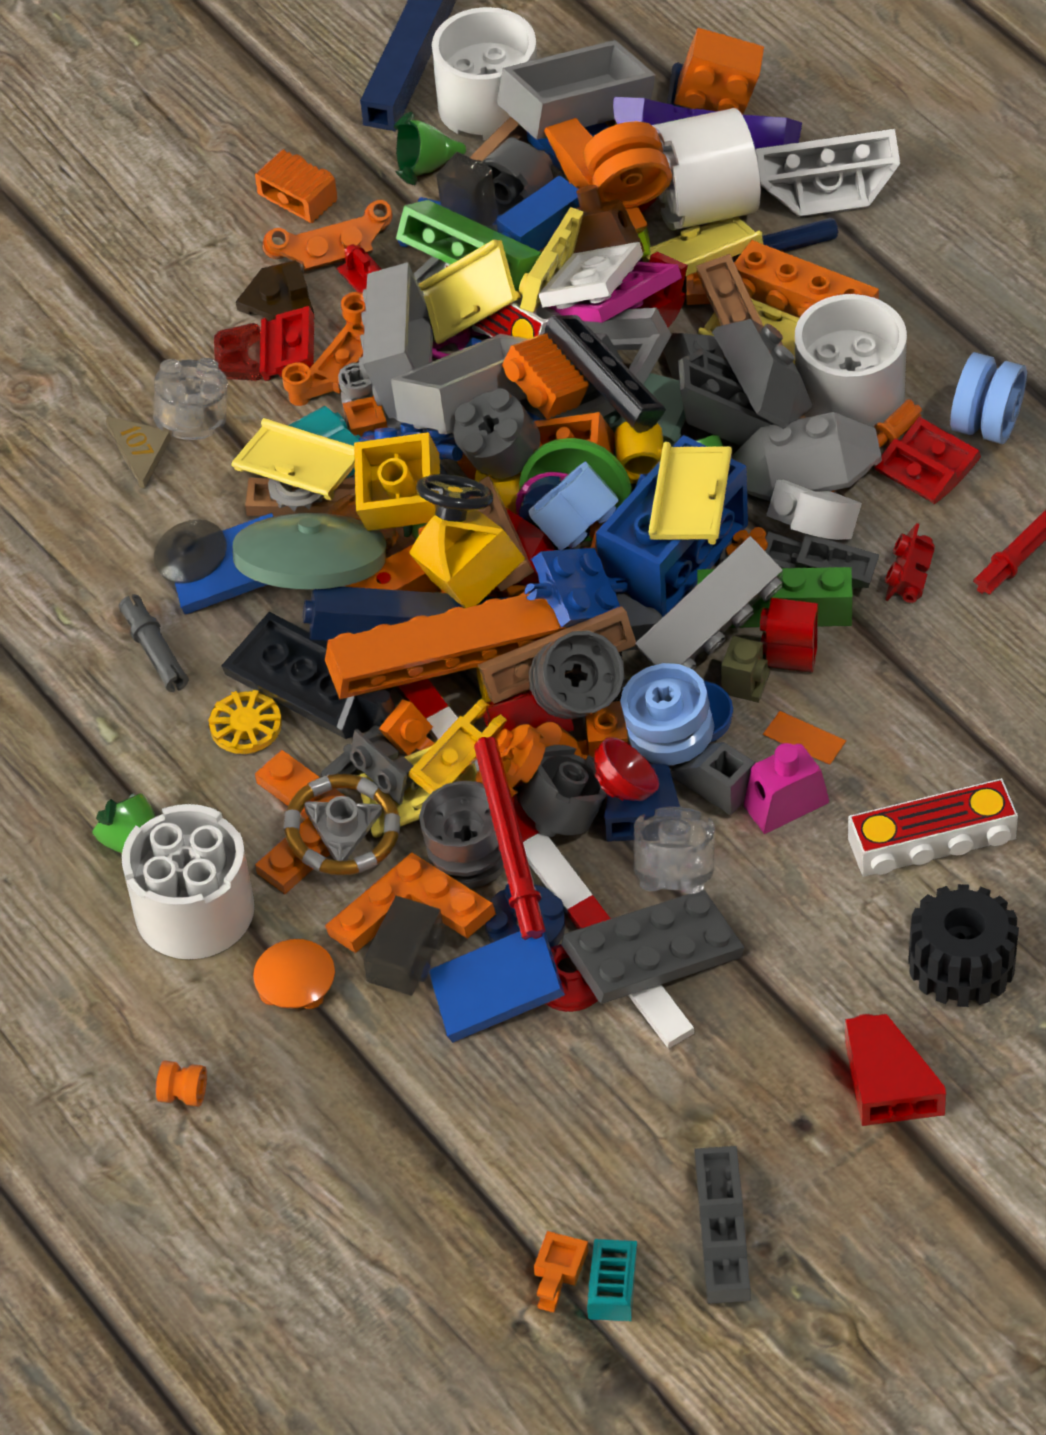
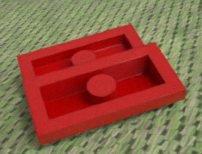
[873,416,981,504]

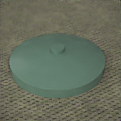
[233,513,386,589]

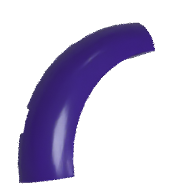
[613,97,802,149]

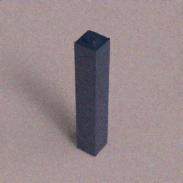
[360,0,457,132]
[303,587,508,641]

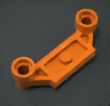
[262,200,392,271]
[282,292,366,406]

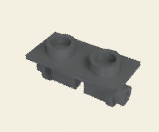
[350,729,420,805]

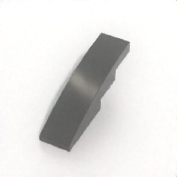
[719,532,879,588]
[694,1146,751,1304]

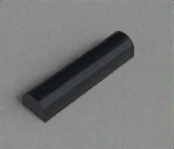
[545,315,666,433]

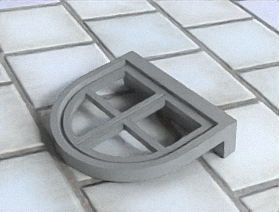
[519,308,671,420]

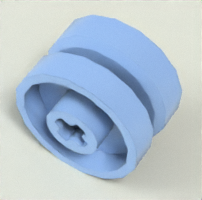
[950,352,1027,444]
[620,663,714,765]

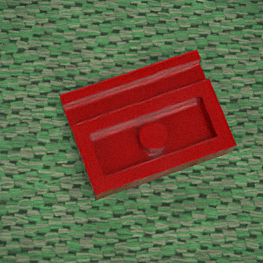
[260,306,314,381]

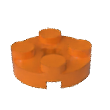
[475,724,545,797]

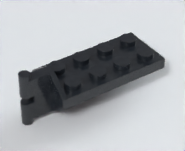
[221,612,395,739]

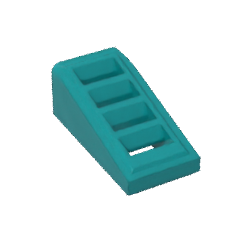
[587,1239,637,1322]

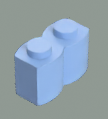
[528,461,619,550]

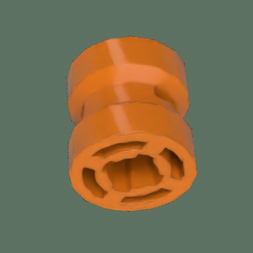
[156,1060,207,1107]

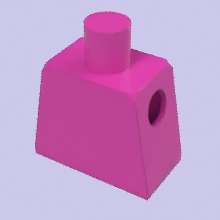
[744,743,829,834]

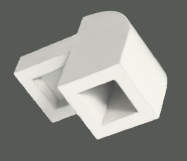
[766,480,862,540]

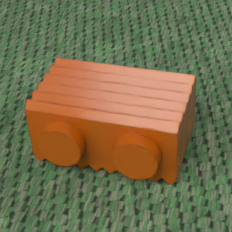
[255,149,338,223]
[502,333,589,419]

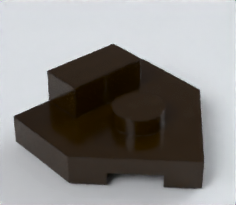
[236,260,315,321]

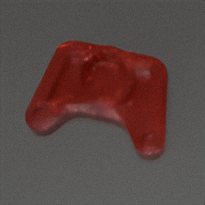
[214,323,262,381]

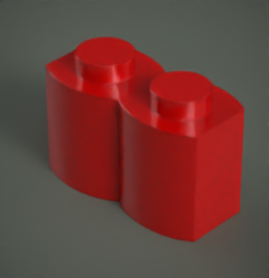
[760,598,819,673]

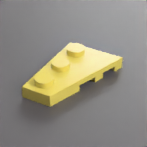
[519,207,584,313]

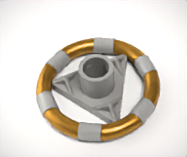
[284,774,400,875]

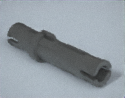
[118,594,189,692]

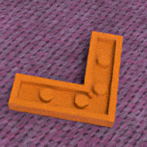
[255,750,346,894]
[325,852,496,953]

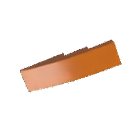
[544,118,648,233]

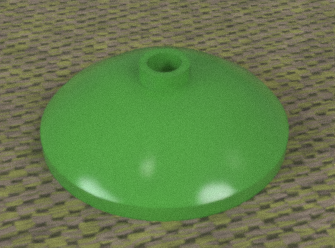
[519,438,632,541]

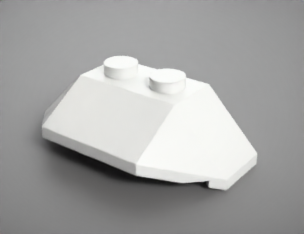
[755,129,900,217]

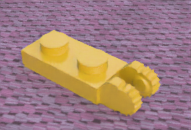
[408,699,507,794]

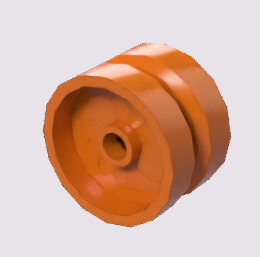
[583,121,673,208]

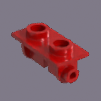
[337,244,382,293]
[884,523,935,603]

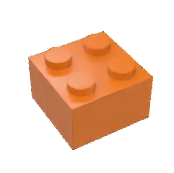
[674,28,764,115]

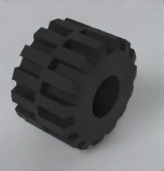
[908,884,1019,1007]

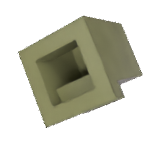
[721,636,770,703]

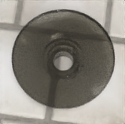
[154,519,227,583]

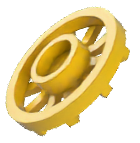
[208,690,282,754]

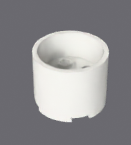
[432,7,537,140]
[652,108,760,230]
[795,294,907,427]
[122,804,254,959]

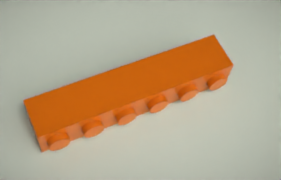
[325,592,566,700]

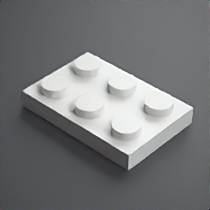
[538,242,643,309]

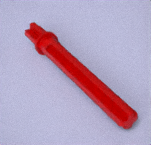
[973,510,1046,595]
[474,737,546,940]

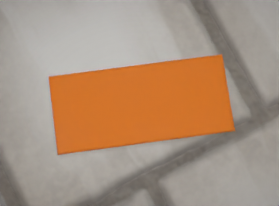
[763,711,846,765]

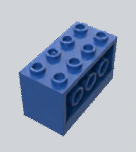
[596,435,748,617]

